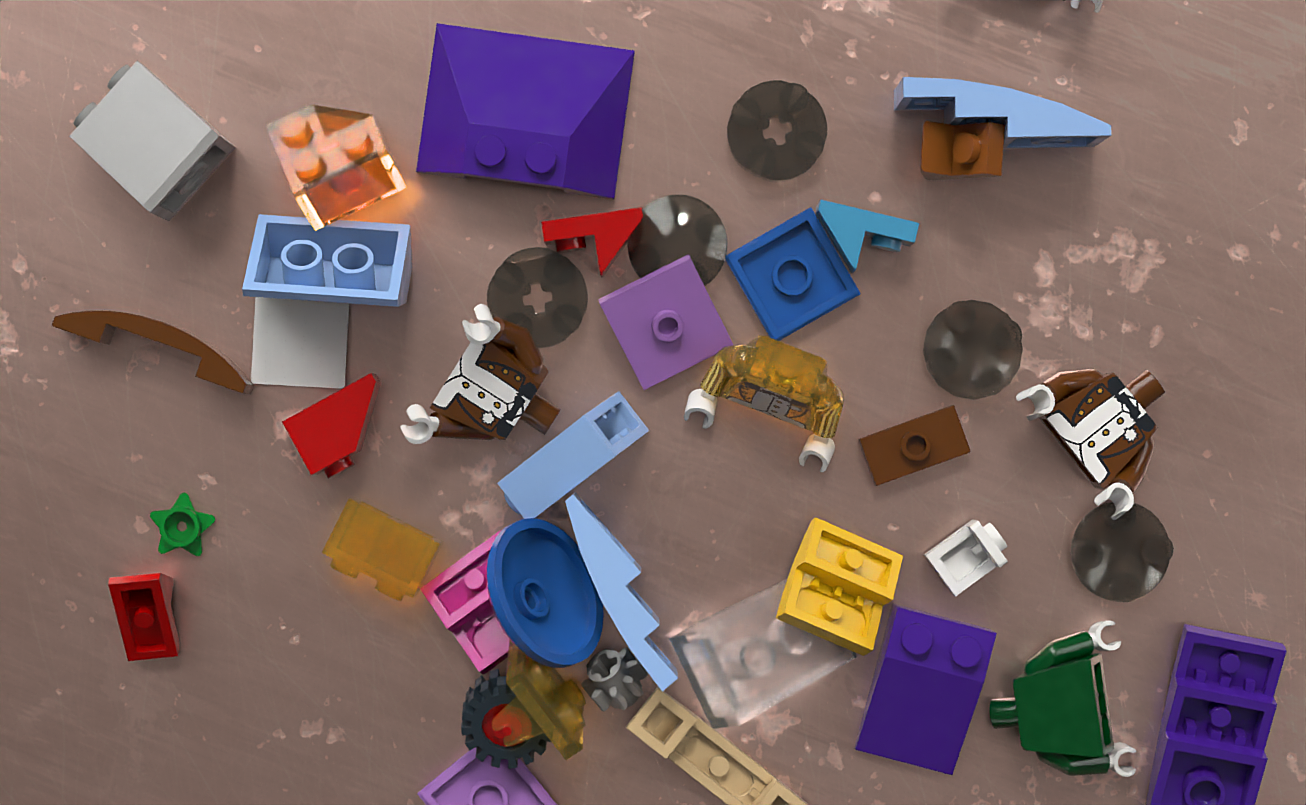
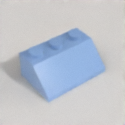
[242,214,412,307]

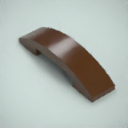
[51,311,254,395]

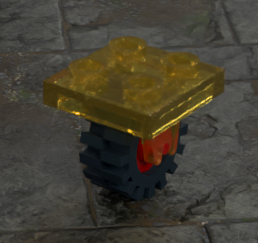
[461,640,586,769]

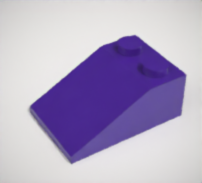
[854,603,997,775]

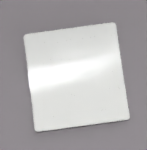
[251,297,349,388]

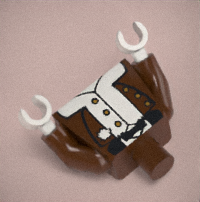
[400,304,561,444]
[1016,368,1165,520]

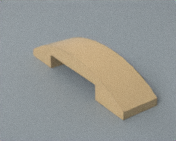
[626,687,808,805]

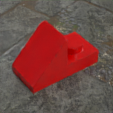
[541,207,643,278]
[108,573,180,661]

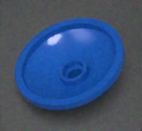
[487,518,604,668]

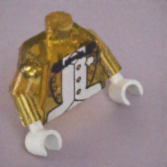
[684,335,844,472]

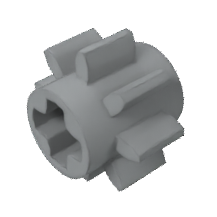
[581,647,648,711]

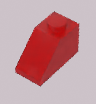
[282,373,381,479]

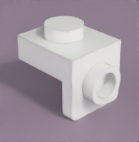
[924,519,1008,596]

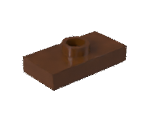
[858,405,971,486]

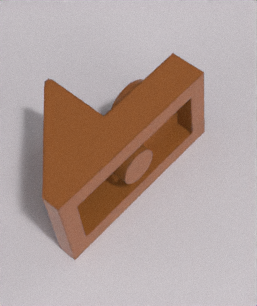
[920,121,1005,180]

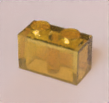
[322,497,444,601]

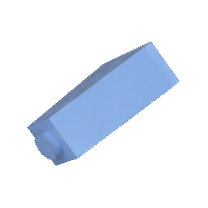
[497,391,649,519]

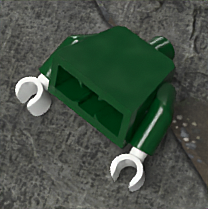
[990,620,1137,777]

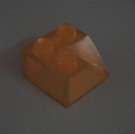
[266,104,407,231]

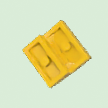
[776,517,903,656]

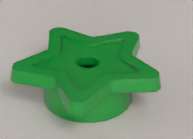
[150,492,215,556]

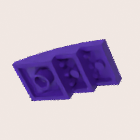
[1146,624,1286,805]

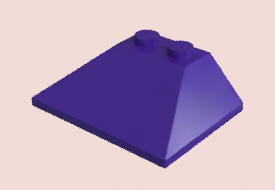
[416,23,635,200]

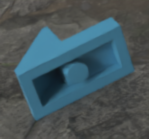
[815,200,919,273]

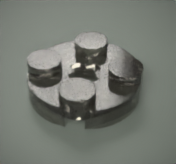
[727,80,827,182]
[487,247,588,349]

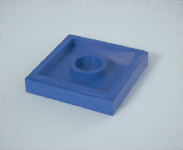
[724,207,861,344]

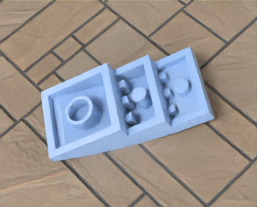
[894,77,1111,149]
[565,492,678,692]

